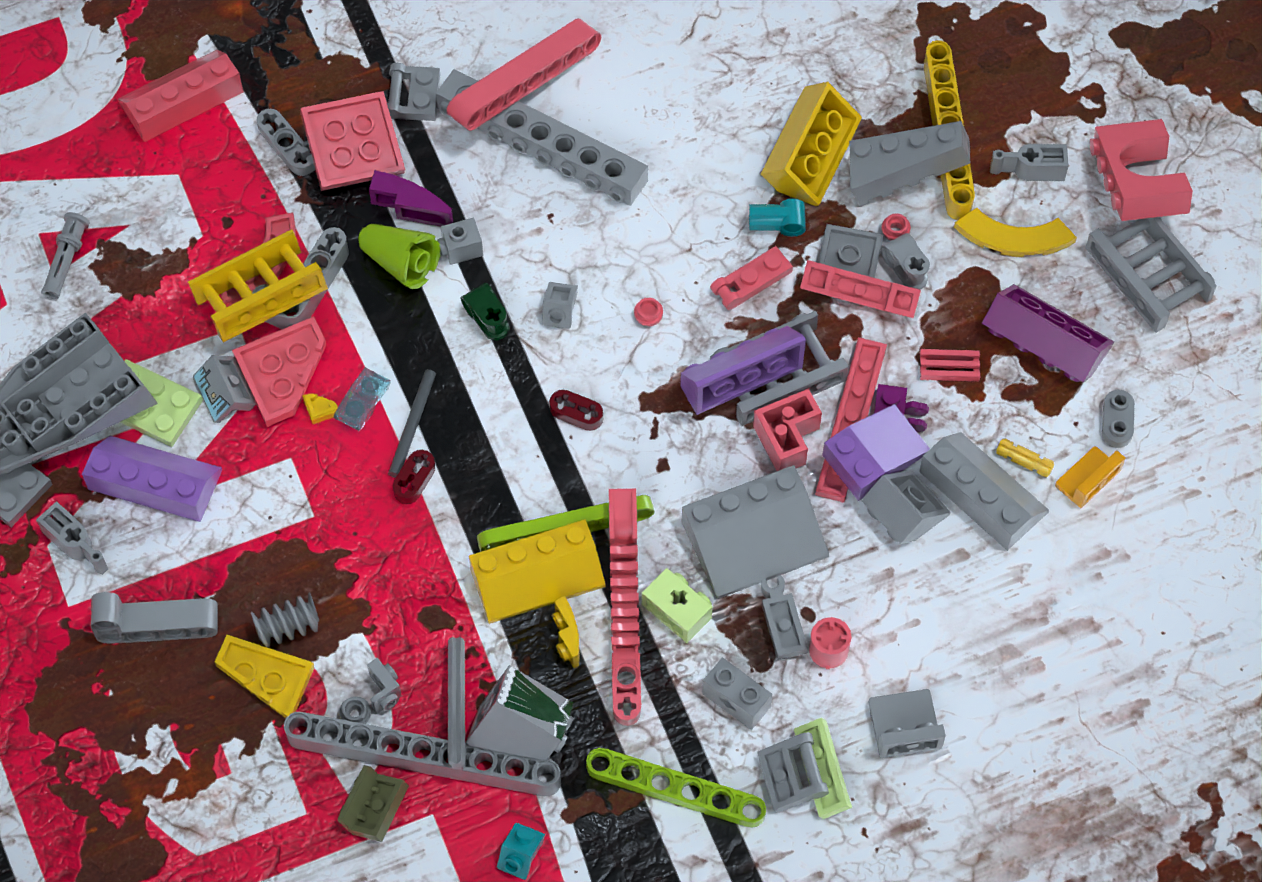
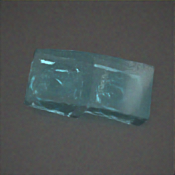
[333,367,391,431]

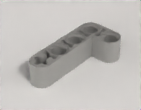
[252,227,349,329]
[91,592,218,644]

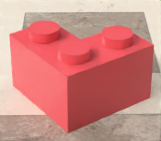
[753,388,822,471]

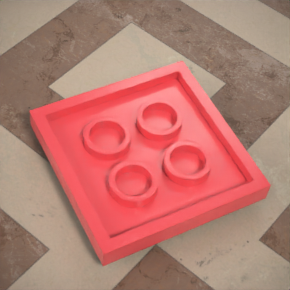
[300,91,405,191]

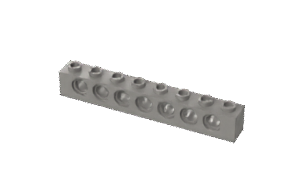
[436,69,648,206]

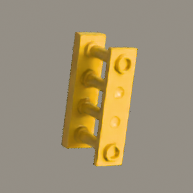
[188,229,328,343]

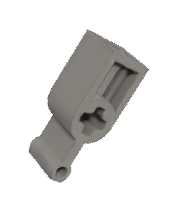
[990,144,1069,181]
[36,501,108,575]

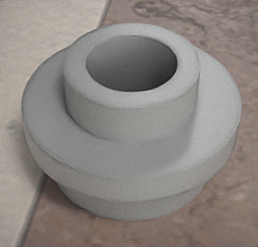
[340,697,371,724]

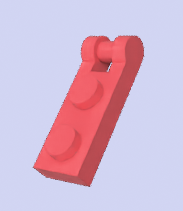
[710,246,793,310]

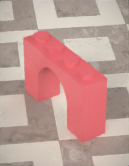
[1090,119,1193,221]

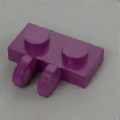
[874,384,929,432]

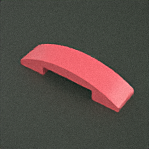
[800,260,921,318]

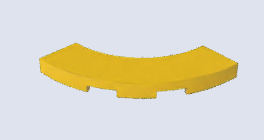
[954,208,1077,257]

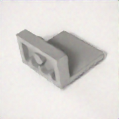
[868,689,946,758]

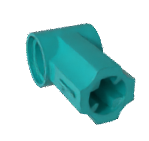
[749,199,806,237]

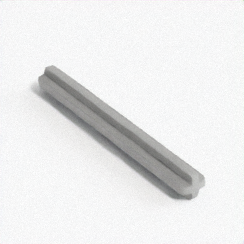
[448,637,465,770]

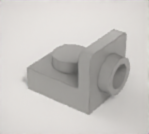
[542,282,578,329]

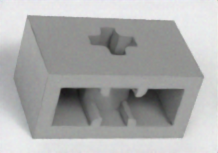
[702,657,772,730]

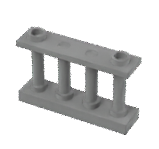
[1085,217,1217,333]
[710,311,849,427]

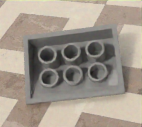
[681,465,829,599]

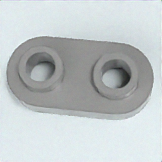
[1102,390,1135,448]

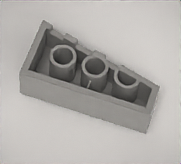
[849,121,971,207]

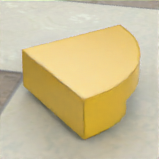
[302,394,341,424]

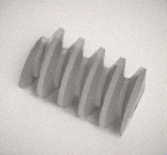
[251,593,319,648]

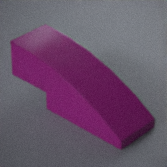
[369,170,453,227]

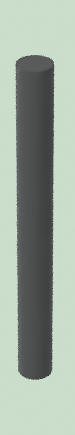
[388,369,436,478]

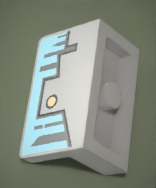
[193,355,256,423]

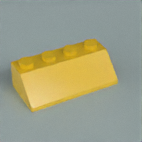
[761,82,862,206]
[469,519,606,624]

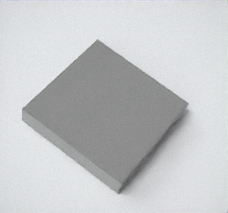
[818,224,883,278]

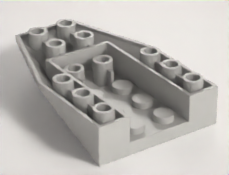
[0,312,158,475]

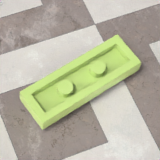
[794,718,852,819]

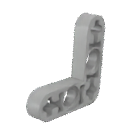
[257,109,316,176]

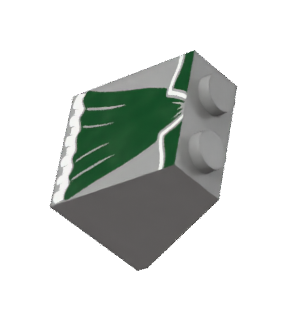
[466,665,574,761]

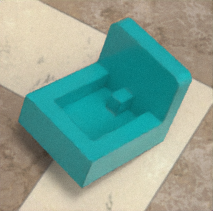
[497,822,545,880]

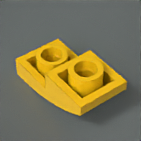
[552,596,580,668]

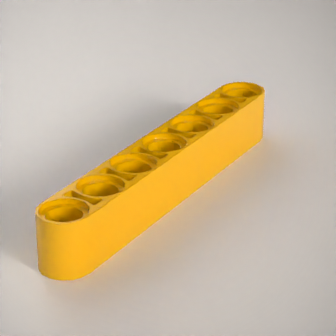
[924,40,975,220]

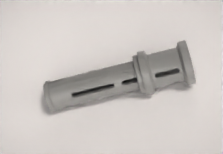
[41,212,90,299]

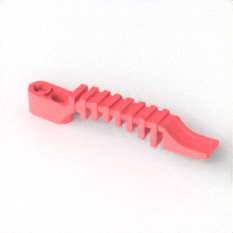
[609,488,641,726]

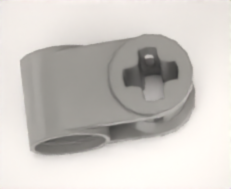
[881,233,930,290]

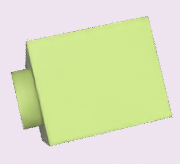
[641,568,713,643]

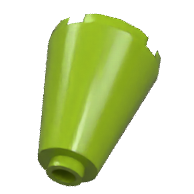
[358,224,441,289]

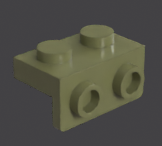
[338,765,409,842]

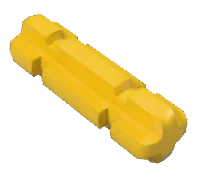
[996,438,1054,477]

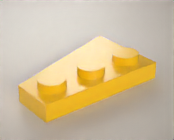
[215,635,315,718]

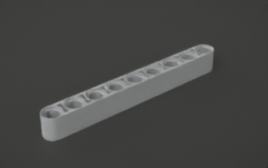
[284,712,561,796]

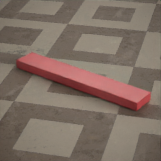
[815,337,887,502]

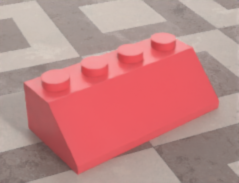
[118,50,244,142]

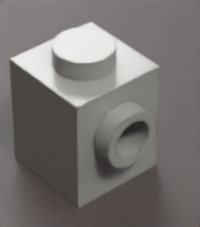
[437,217,483,265]

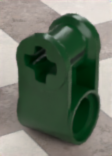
[460,283,509,340]

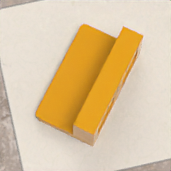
[1055,446,1126,508]

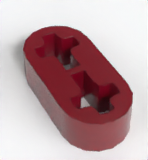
[549,390,604,431]
[393,449,435,504]

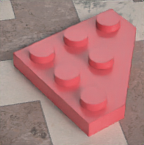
[232,316,326,427]

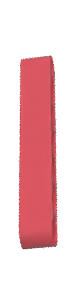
[447,18,602,131]

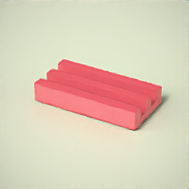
[920,349,980,382]

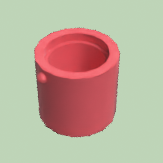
[809,617,852,669]

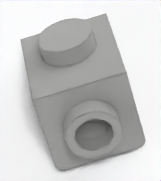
[367,658,402,714]

